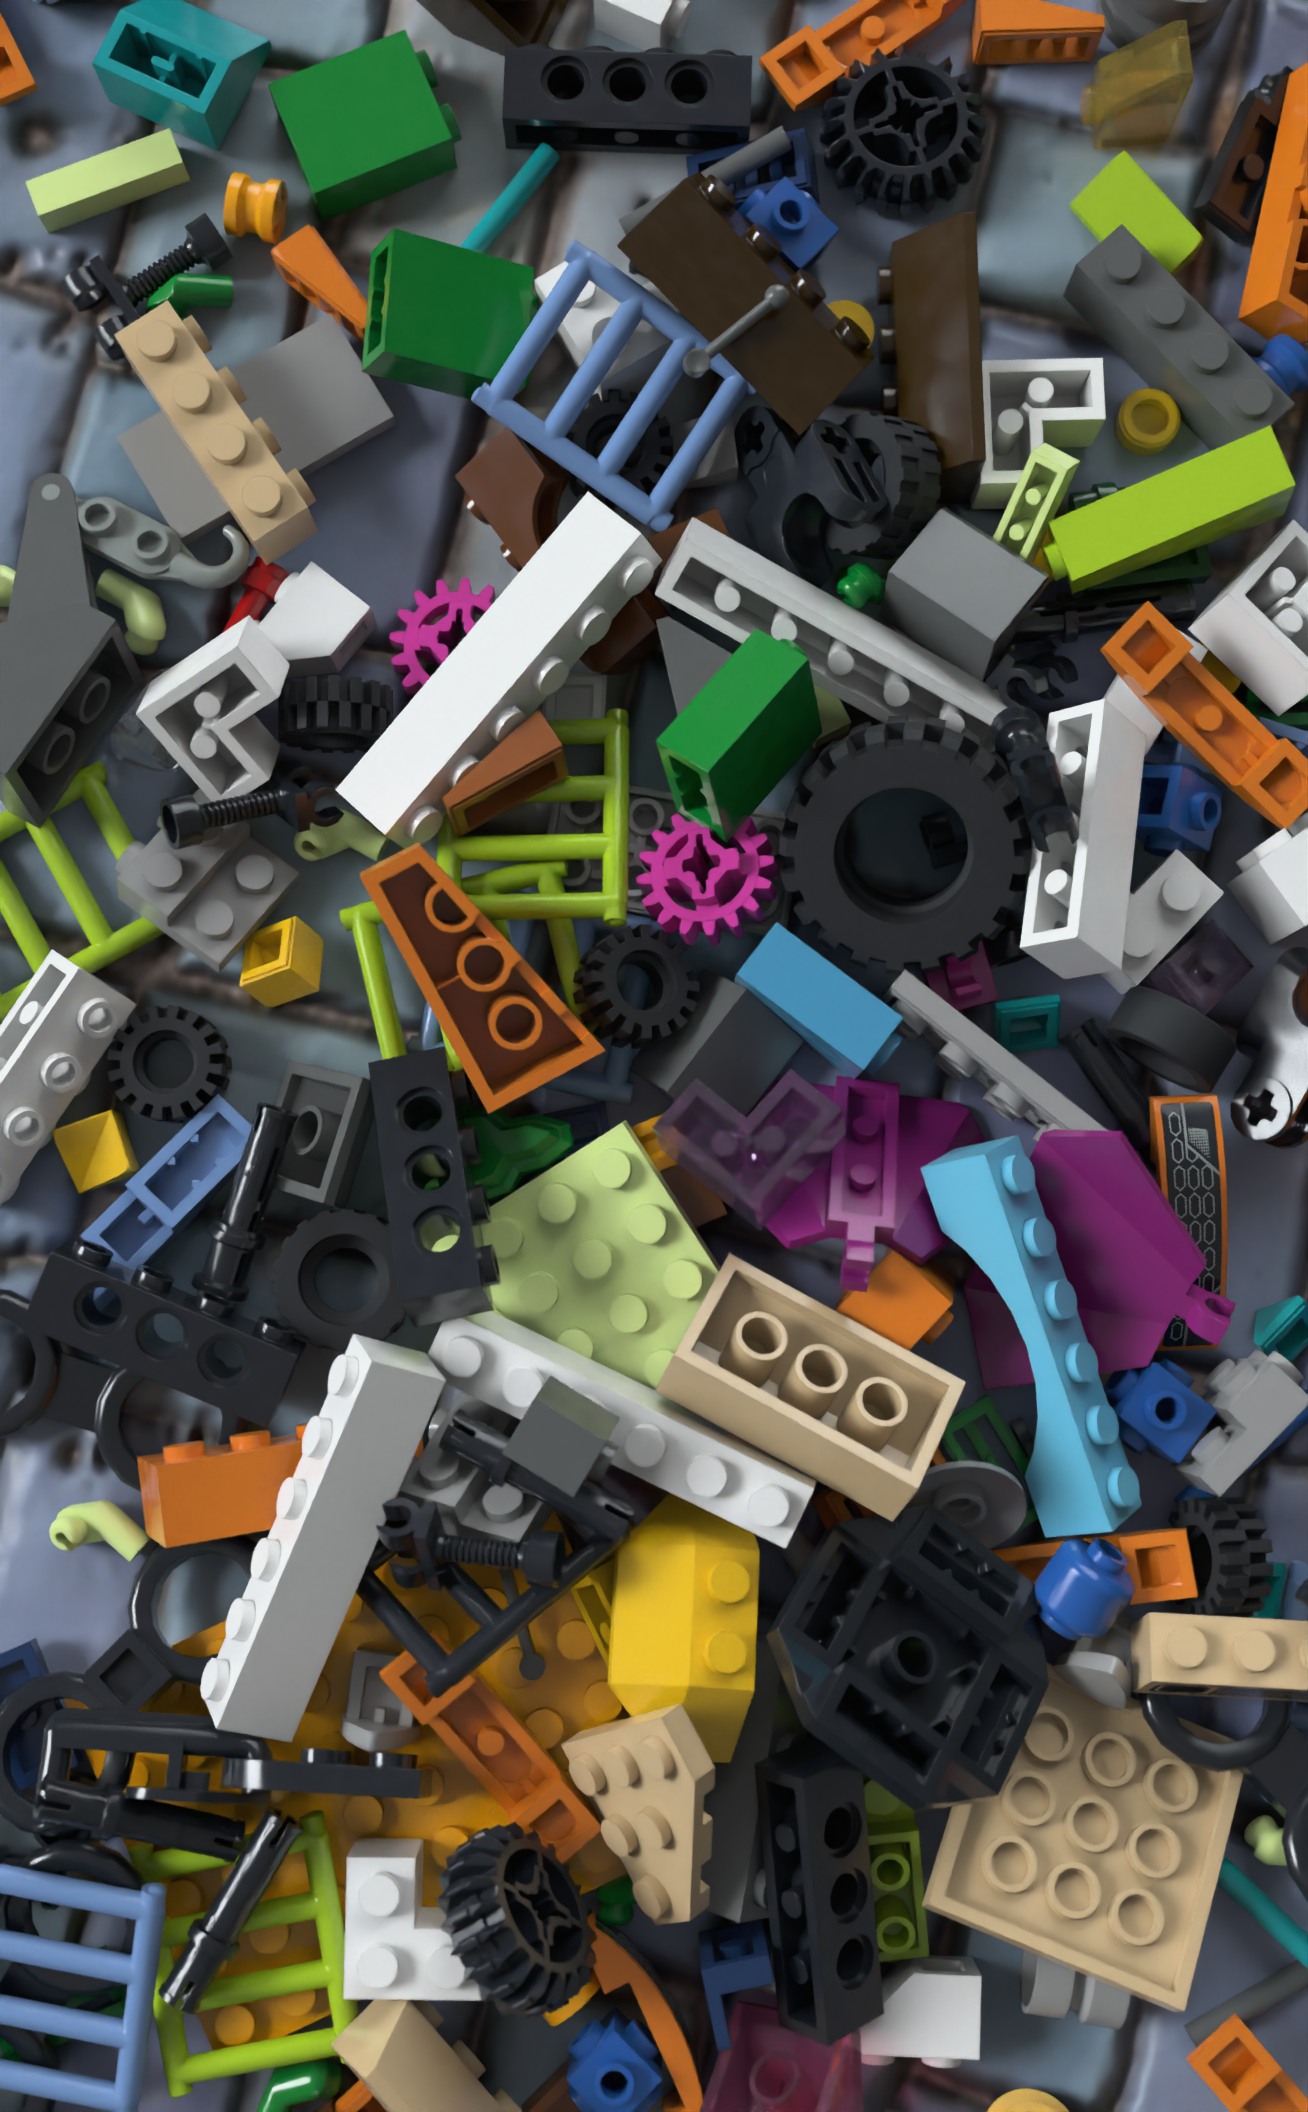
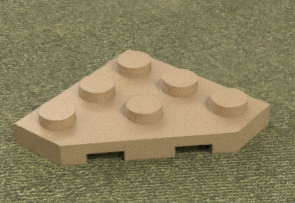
[561,1704,715,1926]

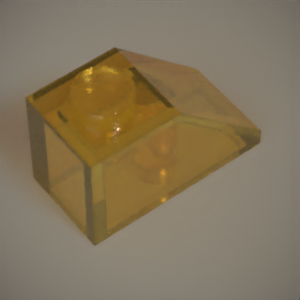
[1080,20,1194,149]

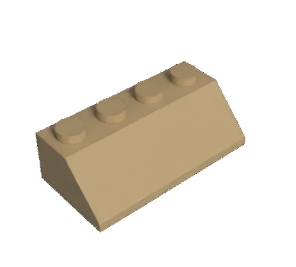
[655,1253,966,1522]
[330,1999,522,2112]

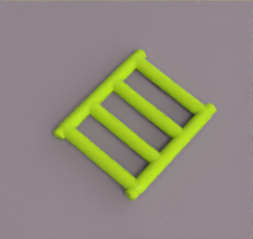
[437,708,629,927]
[0,761,165,1023]
[339,860,599,1069]
[129,1810,359,2098]

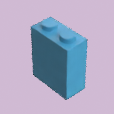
[734,922,903,1079]

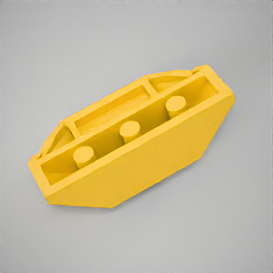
[607,1492,760,1763]

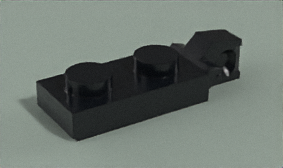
[1193,66,1293,243]

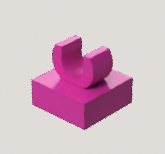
[919,940,999,1012]

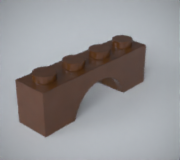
[455,427,674,675]

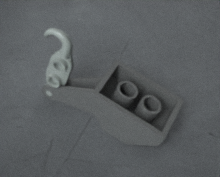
[0,473,250,829]

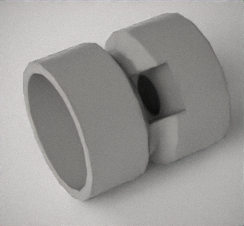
[1020,1950,1131,2030]

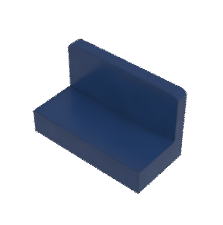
[698,1919,774,2052]

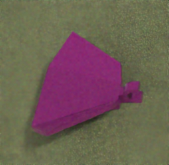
[698,1076,987,1292]
[963,1129,1236,1390]

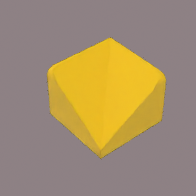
[239,916,324,1007]
[51,1110,140,1194]

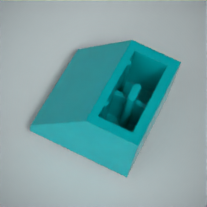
[92,0,272,151]

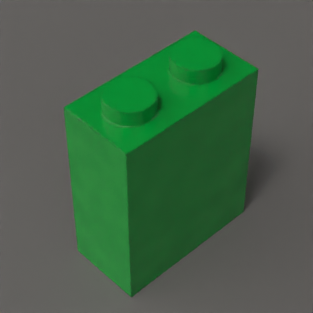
[268,29,462,222]
[362,228,538,400]
[656,628,822,842]

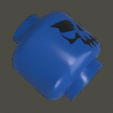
[1034,1538,1135,1641]

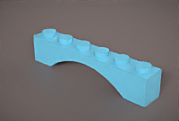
[920,1135,1142,1538]

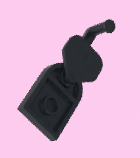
[32,1708,433,1833]

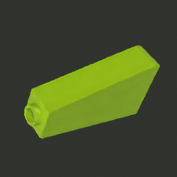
[1041,425,1296,594]

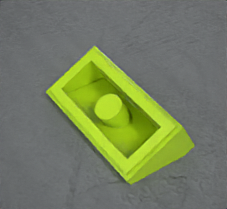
[1069,151,1204,276]

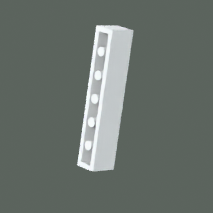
[336,492,663,849]
[654,517,1009,753]
[427,1311,816,1549]
[200,1333,446,1742]

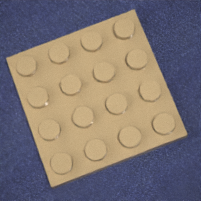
[921,1662,1244,2013]

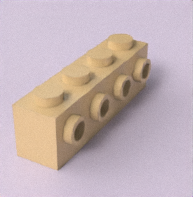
[114,300,319,566]

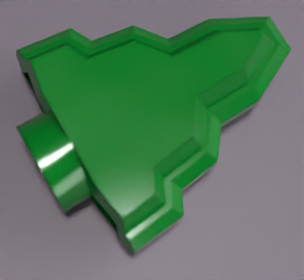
[424,1106,575,1202]

